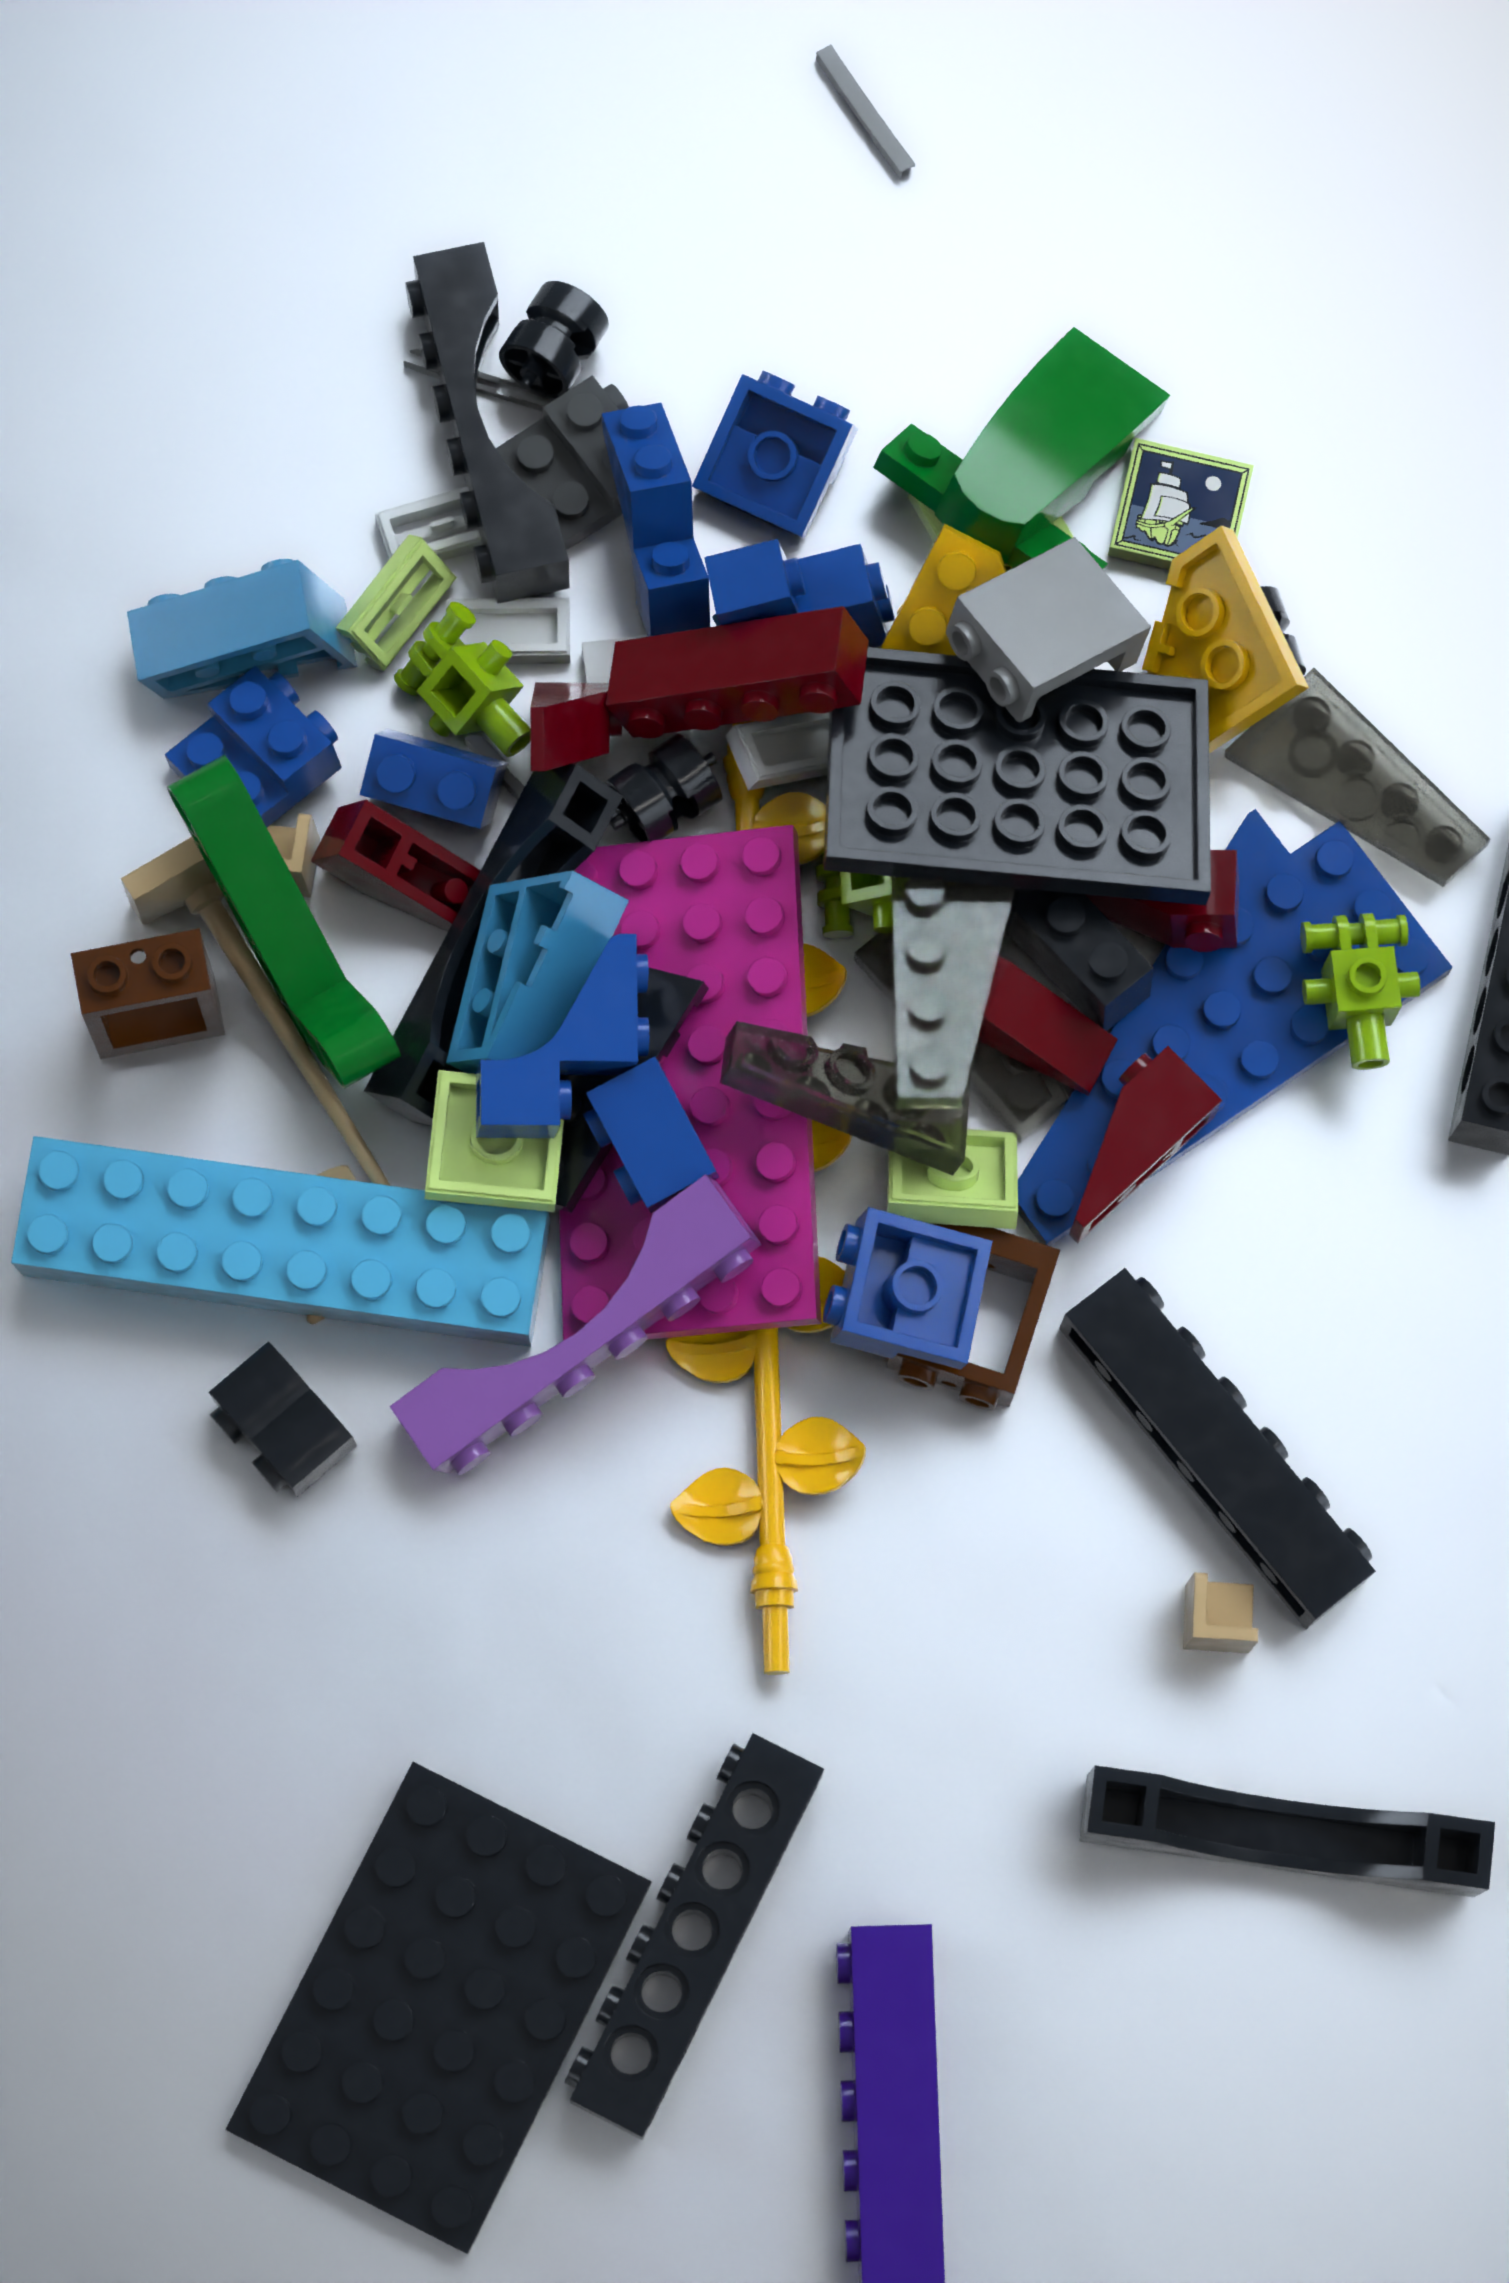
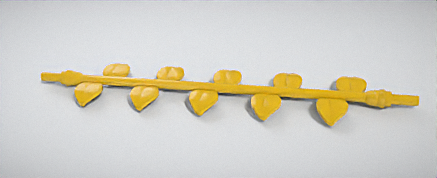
[666,721,866,1675]

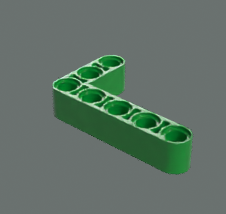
[167,755,401,1089]

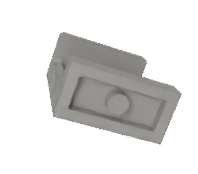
[946,537,1151,722]

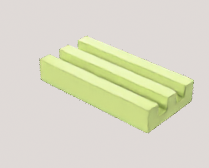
[336,534,457,671]

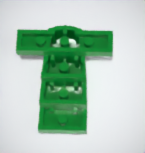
[873,327,1171,570]

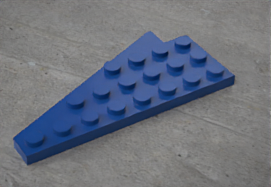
[1018,809,1453,1246]

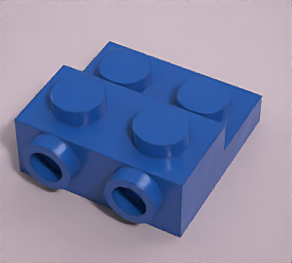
[692,370,859,539]
[164,666,342,827]
[823,1207,993,1370]

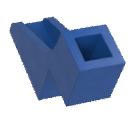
[601,402,710,637]
[704,539,896,648]
[476,934,649,1138]

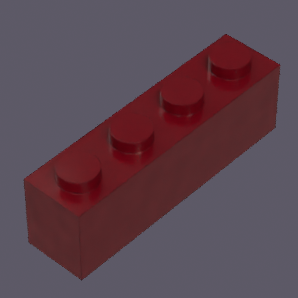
[605,606,869,739]

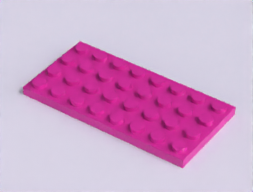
[559,825,822,1341]

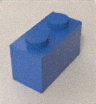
[359,729,508,829]
[583,1056,719,1213]

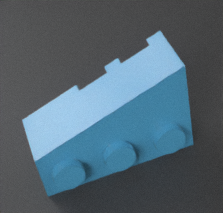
[127,559,357,699]
[446,870,629,1074]

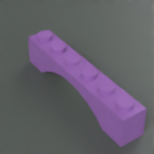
[389,1174,762,1475]

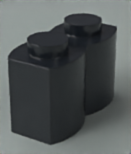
[208,1341,357,1497]

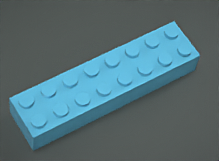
[11,1136,550,1347]

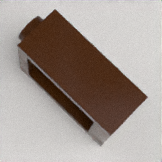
[71,928,226,1059]
[887,1224,1060,1410]

